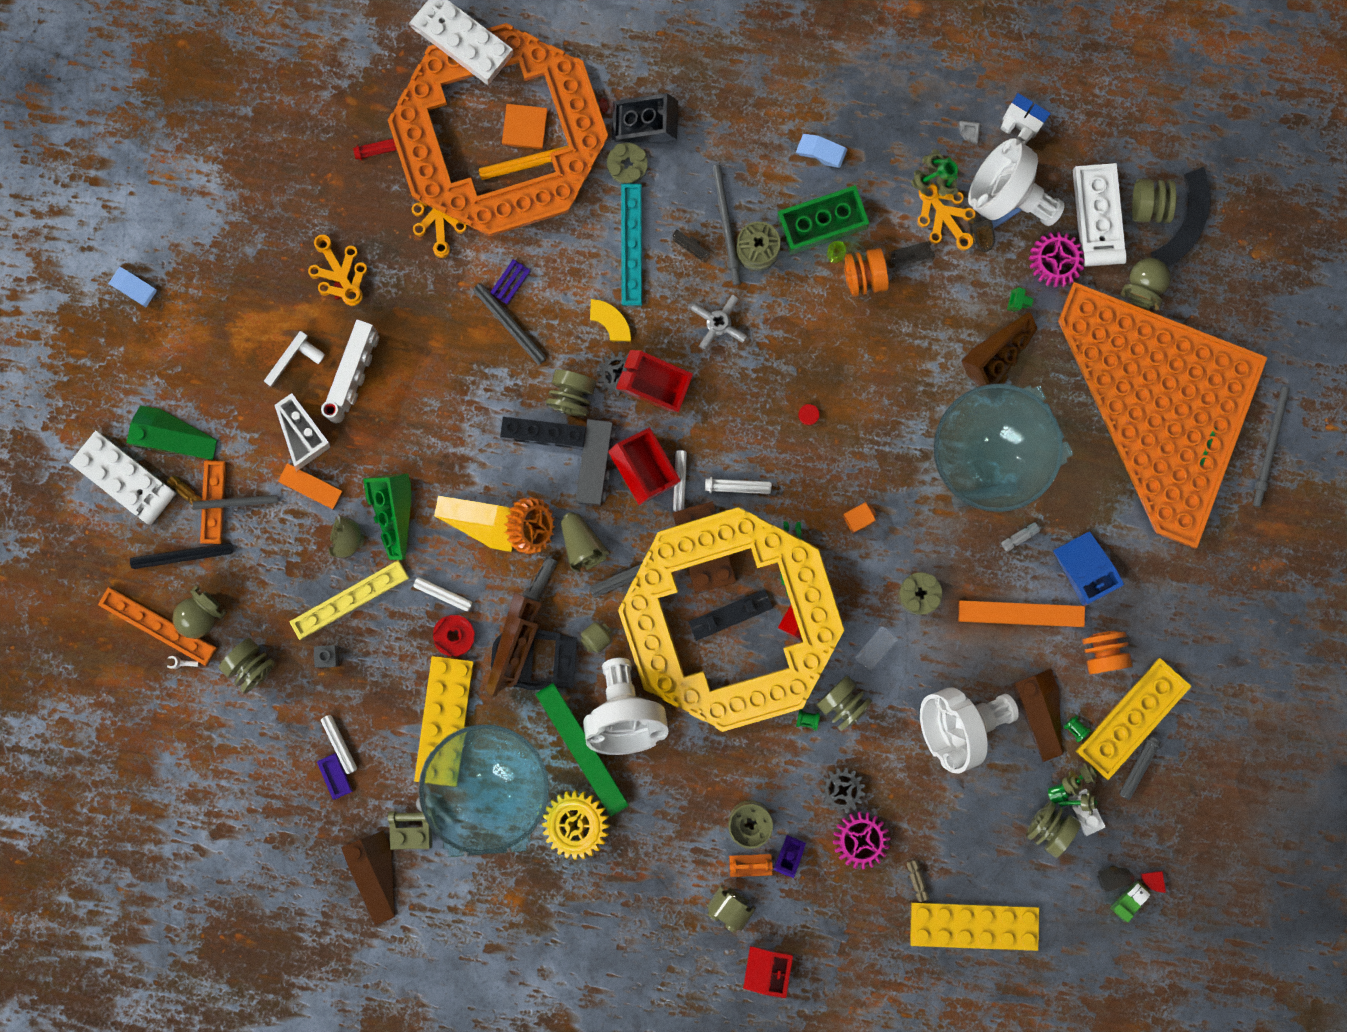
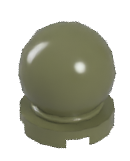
[1120,258,1171,311]
[172,585,227,639]

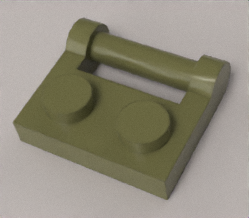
[388,810,433,850]

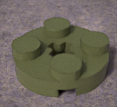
[607,143,648,184]

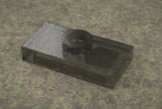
[672,229,710,263]

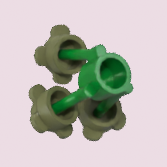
[911,149,958,196]
[1048,763,1097,815]

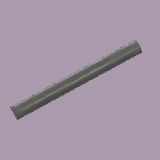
[193,495,278,510]

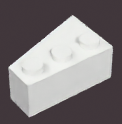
[275,393,330,472]

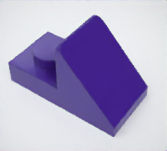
[774,835,806,878]

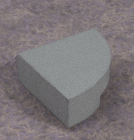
[959,121,980,145]

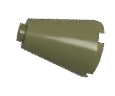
[561,512,610,572]

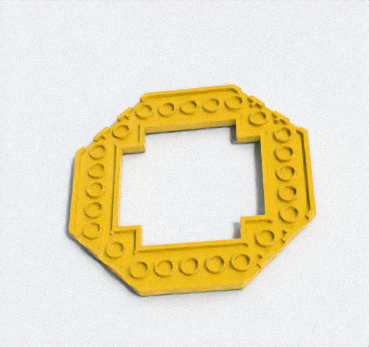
[618,507,845,732]

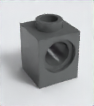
[314,645,340,668]

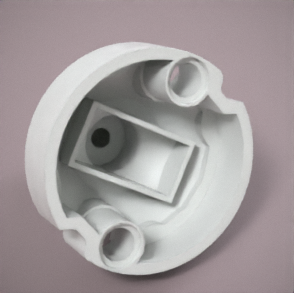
[968,138,1064,226]
[583,658,669,755]
[920,688,1019,773]

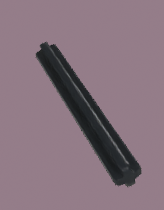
[130,543,233,569]

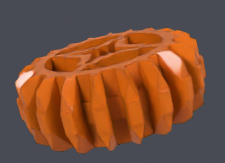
[504,497,556,554]

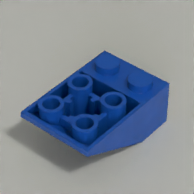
[1053,531,1124,606]

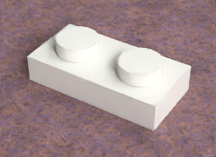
[1067,788,1105,836]

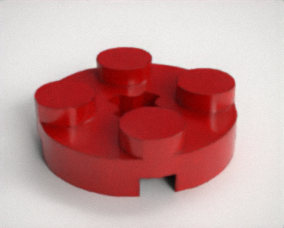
[433,615,475,657]

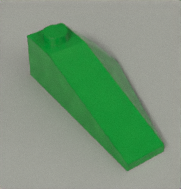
[126,405,218,460]
[363,473,412,560]

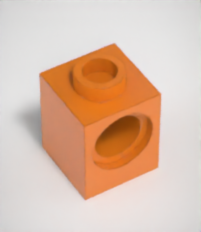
[842,502,877,534]

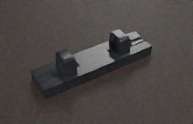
[688,589,773,641]

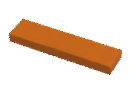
[200,461,227,544]

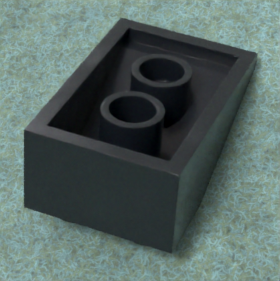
[612,93,678,143]

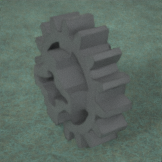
[597,352,628,397]
[819,768,865,813]

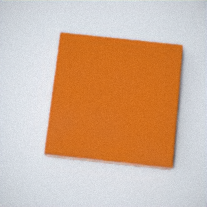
[502,104,547,150]

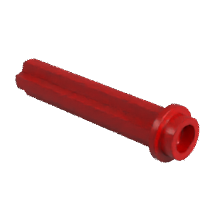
[353,138,397,161]

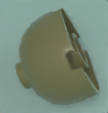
[328,515,364,558]

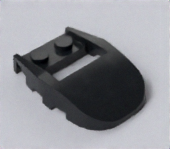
[491,629,578,690]

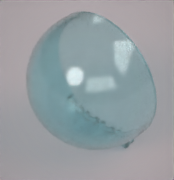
[934,384,1074,512]
[418,724,549,858]

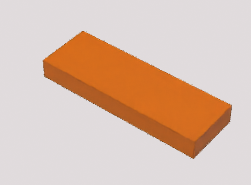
[278,463,343,510]

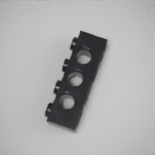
[500,417,586,450]

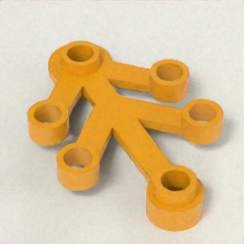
[917,183,976,251]
[412,202,467,258]
[308,235,368,306]

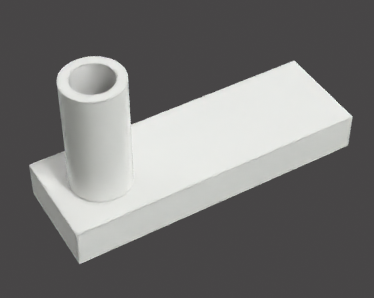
[264,331,325,387]

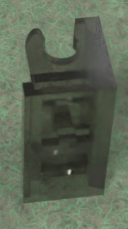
[888,241,936,272]

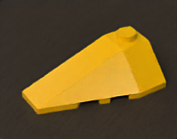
[434,496,513,552]

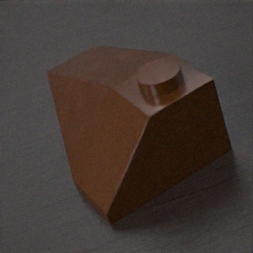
[961,312,1037,397]
[1012,669,1063,762]
[341,830,395,925]

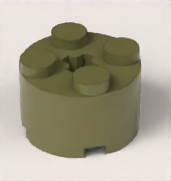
[898,572,942,616]
[707,885,756,933]

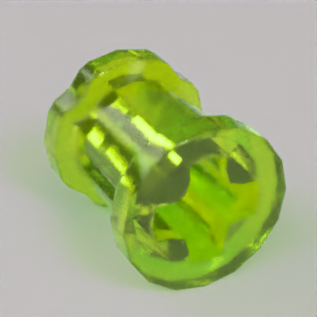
[826,241,846,263]

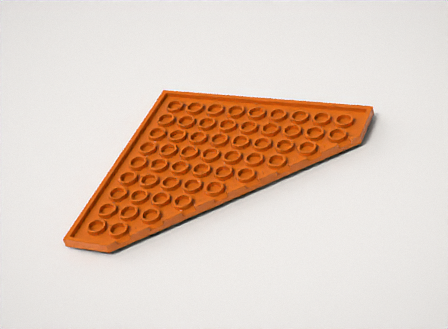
[1058,282,1267,549]

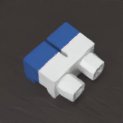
[1000,93,1051,144]

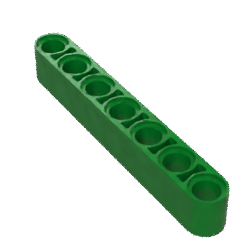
[535,683,629,817]

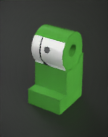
[1110,881,1151,923]

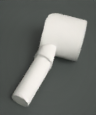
[167,656,198,669]

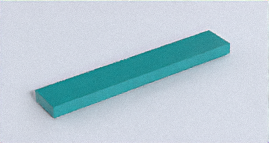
[621,184,642,306]

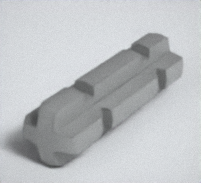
[1001,522,1040,552]

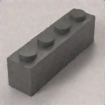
[576,419,616,507]

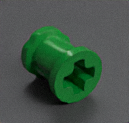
[796,709,820,731]
[1063,715,1091,743]

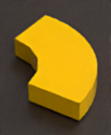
[590,299,631,342]

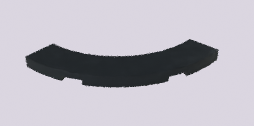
[1150,167,1210,267]

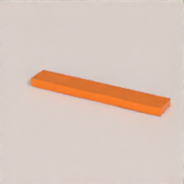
[98,587,217,666]
[958,601,1085,627]

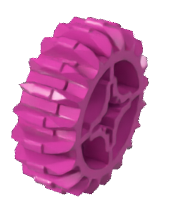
[1029,232,1085,288]
[833,812,890,869]

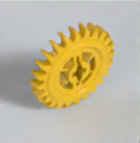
[542,790,610,860]

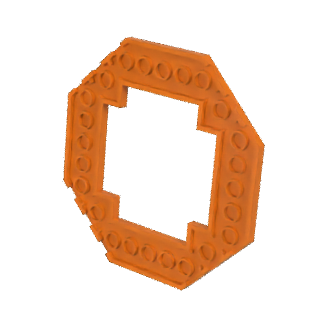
[388,23,608,236]

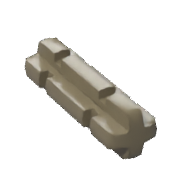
[907,860,929,902]

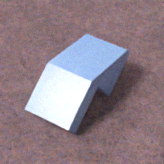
[796,134,847,168]
[108,267,157,307]

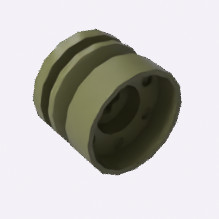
[1132,178,1177,224]
[736,221,781,271]
[545,369,597,416]
[218,638,276,694]
[816,675,872,731]
[728,800,773,849]
[1025,801,1081,858]

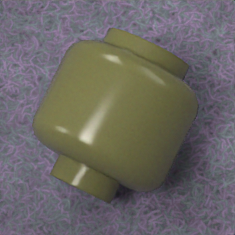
[580,622,612,653]

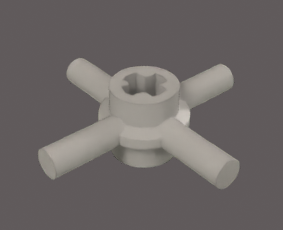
[691,295,747,351]

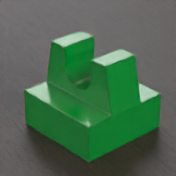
[1007,287,1034,312]

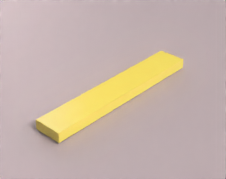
[289,560,410,640]

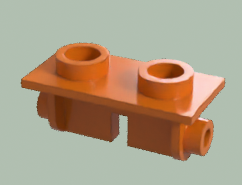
[729,854,772,877]

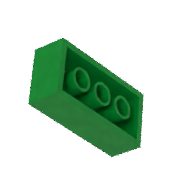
[777,185,870,255]

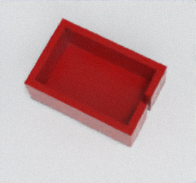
[616,350,693,413]
[608,427,681,505]

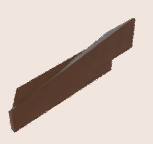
[486,593,542,696]

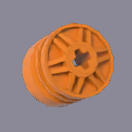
[844,248,888,297]
[1082,630,1133,675]

